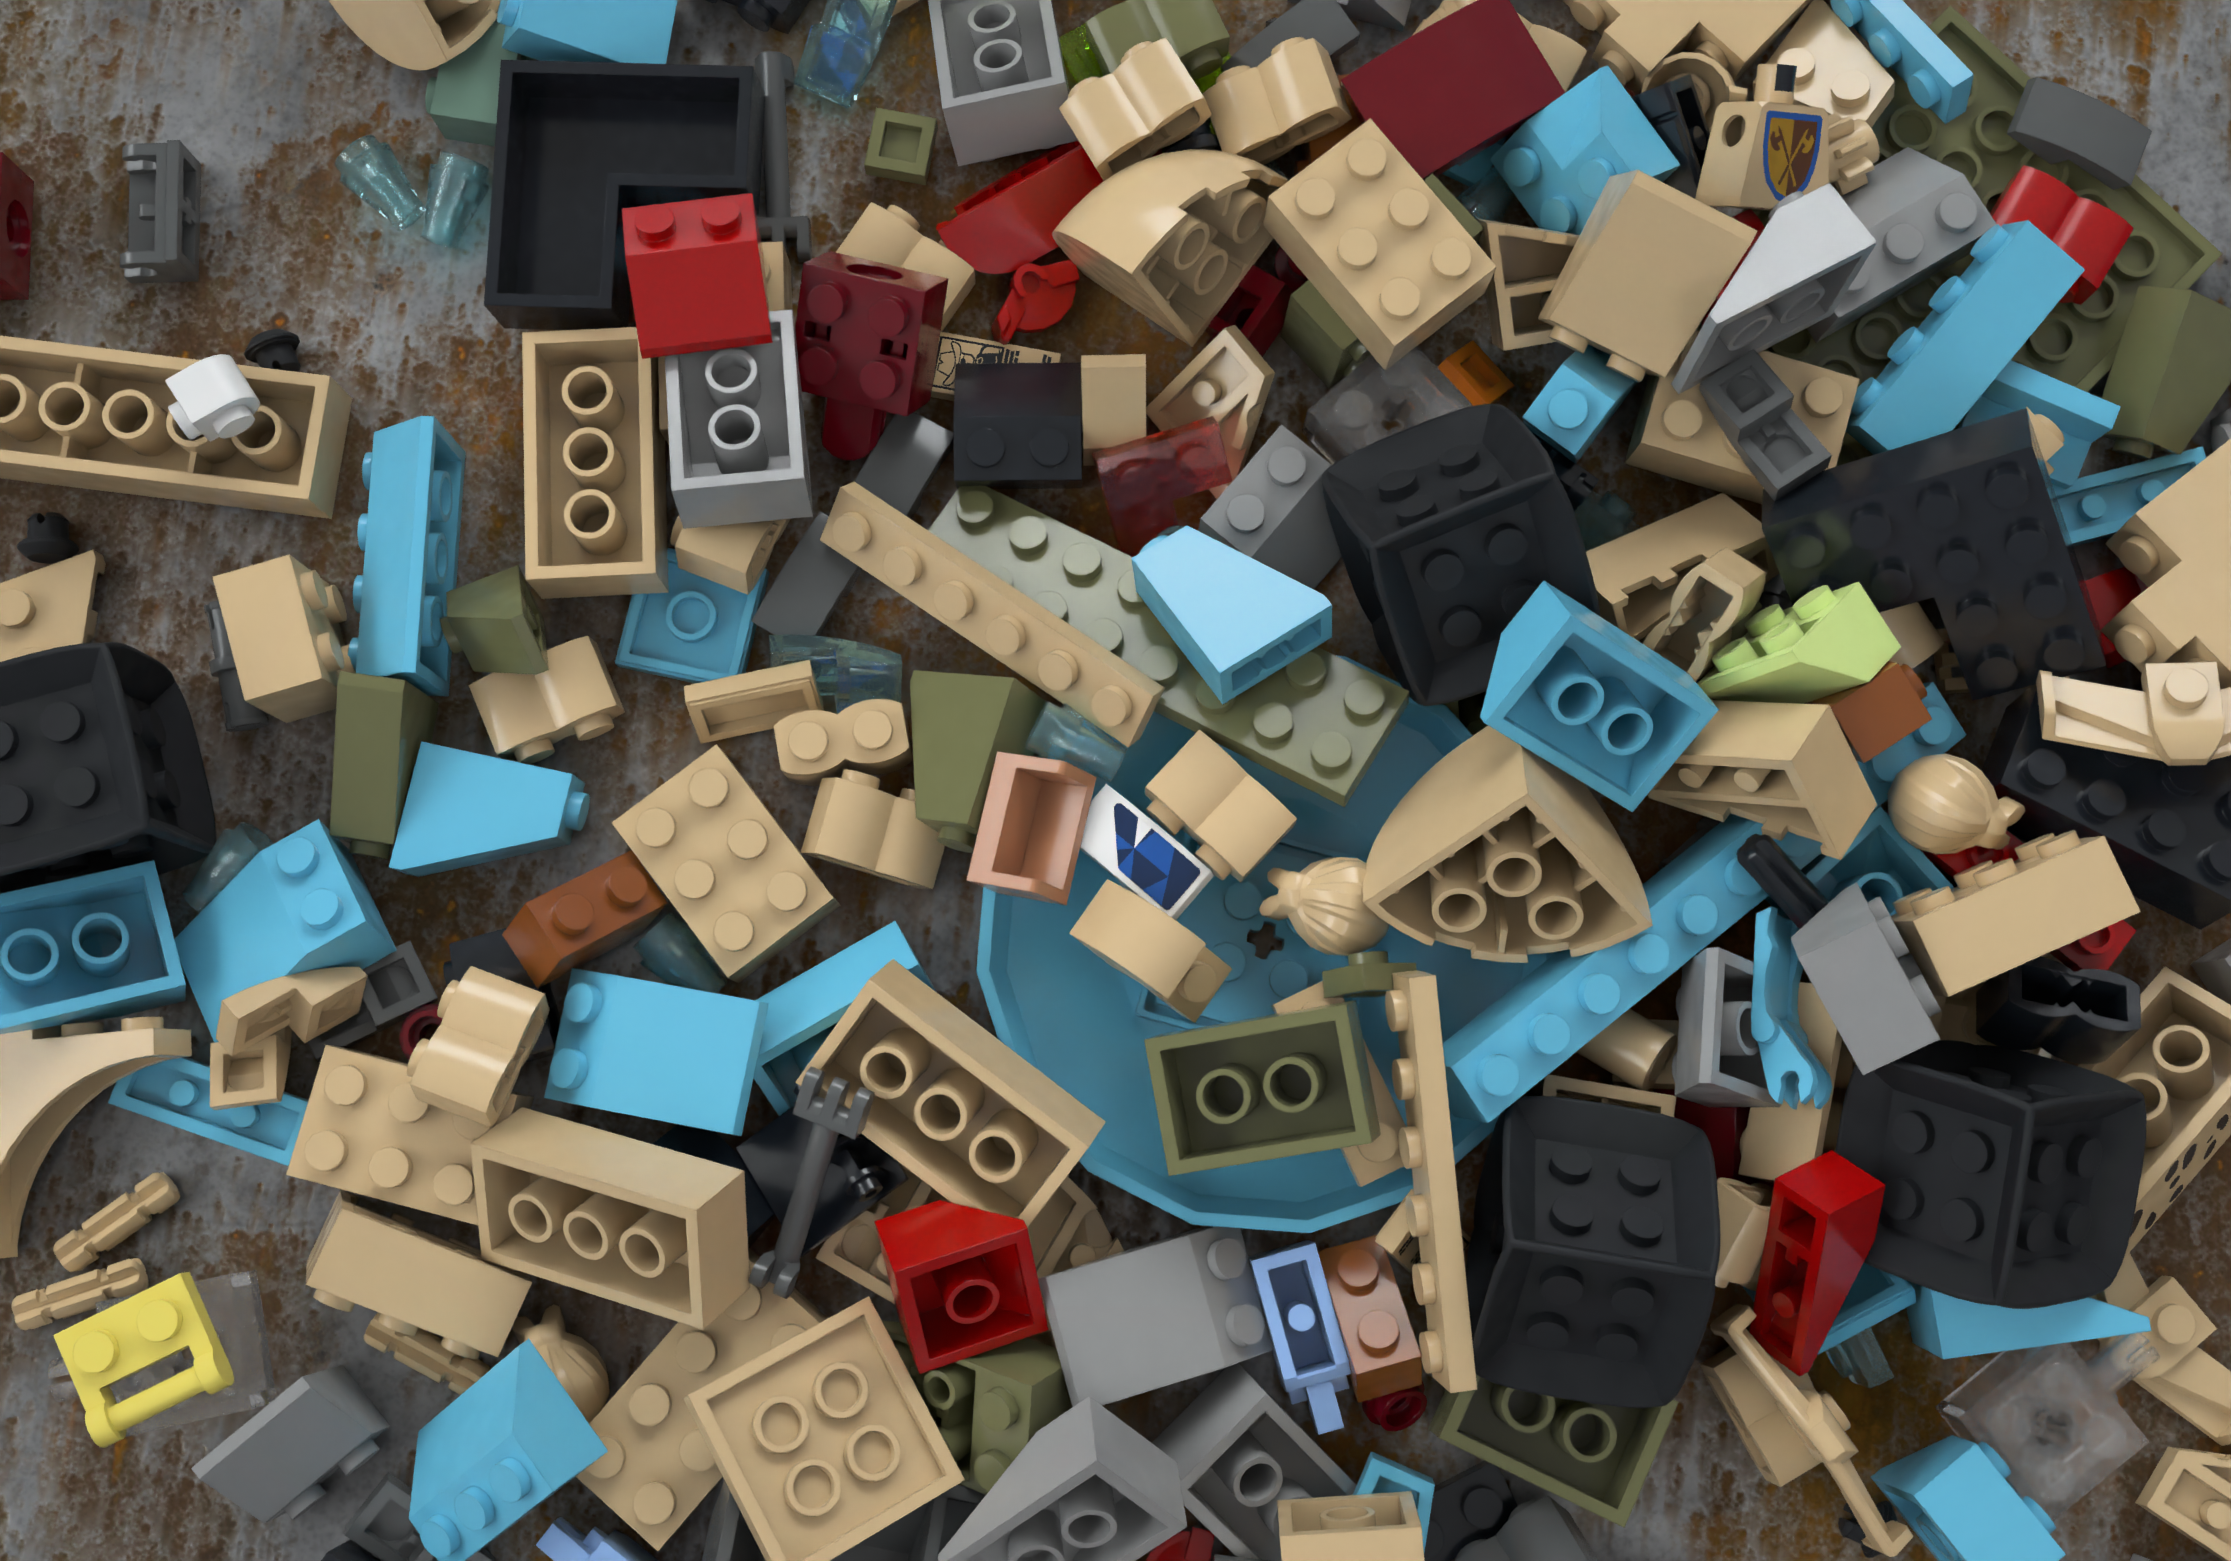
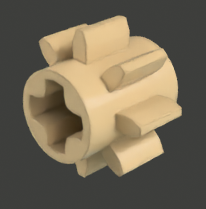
[1829,112,1880,196]

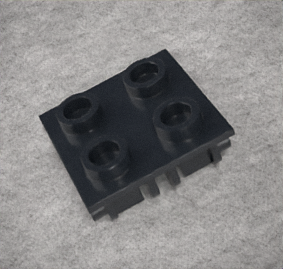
[736,1085,909,1257]

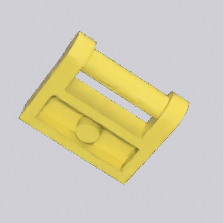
[53,1272,234,1448]

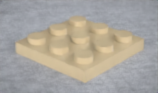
[683,1296,965,1561]

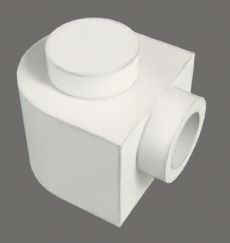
[165,354,260,442]

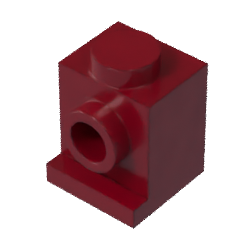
[1205,265,1293,357]

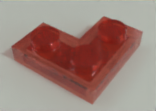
[1092,416,1232,557]

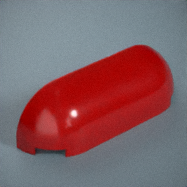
[936,141,1162,274]

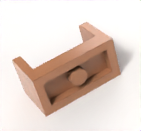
[966,751,1097,906]

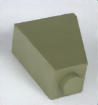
[2102,286,2231,460]
[910,670,1049,853]
[330,671,439,860]

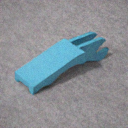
[1751,906,1833,1110]

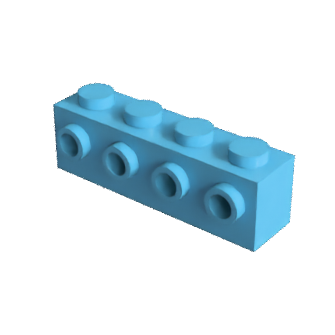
[1846,220,2085,455]

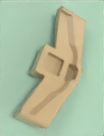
[2036,662,2231,766]
[2091,1252,2231,1446]
[1710,1304,1913,1557]

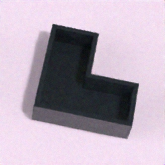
[484,60,765,330]
[1762,408,2106,701]
[1982,684,2231,930]

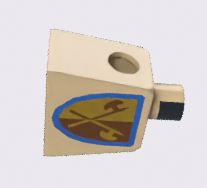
[1695,64,1829,211]

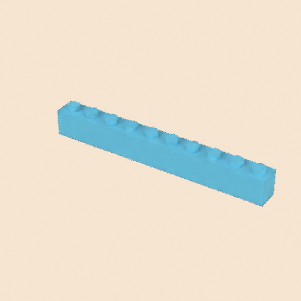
[1443,682,1967,1123]

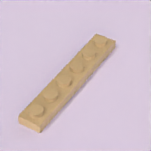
[820,482,1165,747]
[1385,970,1477,1393]

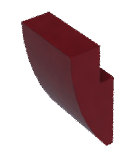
[1341,0,1566,180]

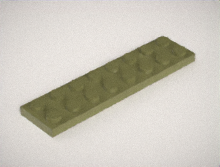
[928,486,1409,807]

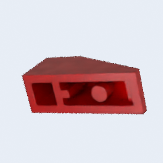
[1749,1150,1886,1377]

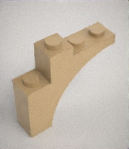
[1562,0,1813,96]
[2100,439,2231,689]
[0,1017,192,1258]

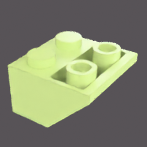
[1697,581,1901,704]

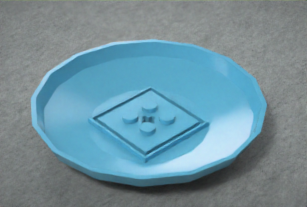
[976,655,1557,1233]

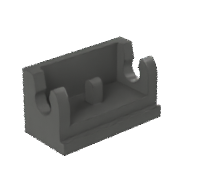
[120,140,201,283]

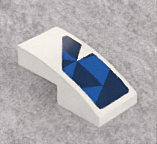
[1080,784,1214,920]

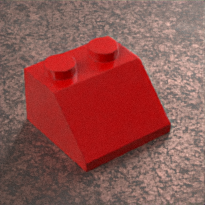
[622,193,773,359]
[874,1200,1049,1374]

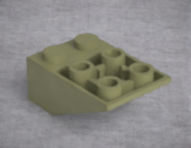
[882,1320,1072,1495]

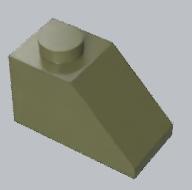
[440,565,549,675]

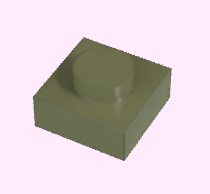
[864,107,938,185]
[1322,951,1417,998]

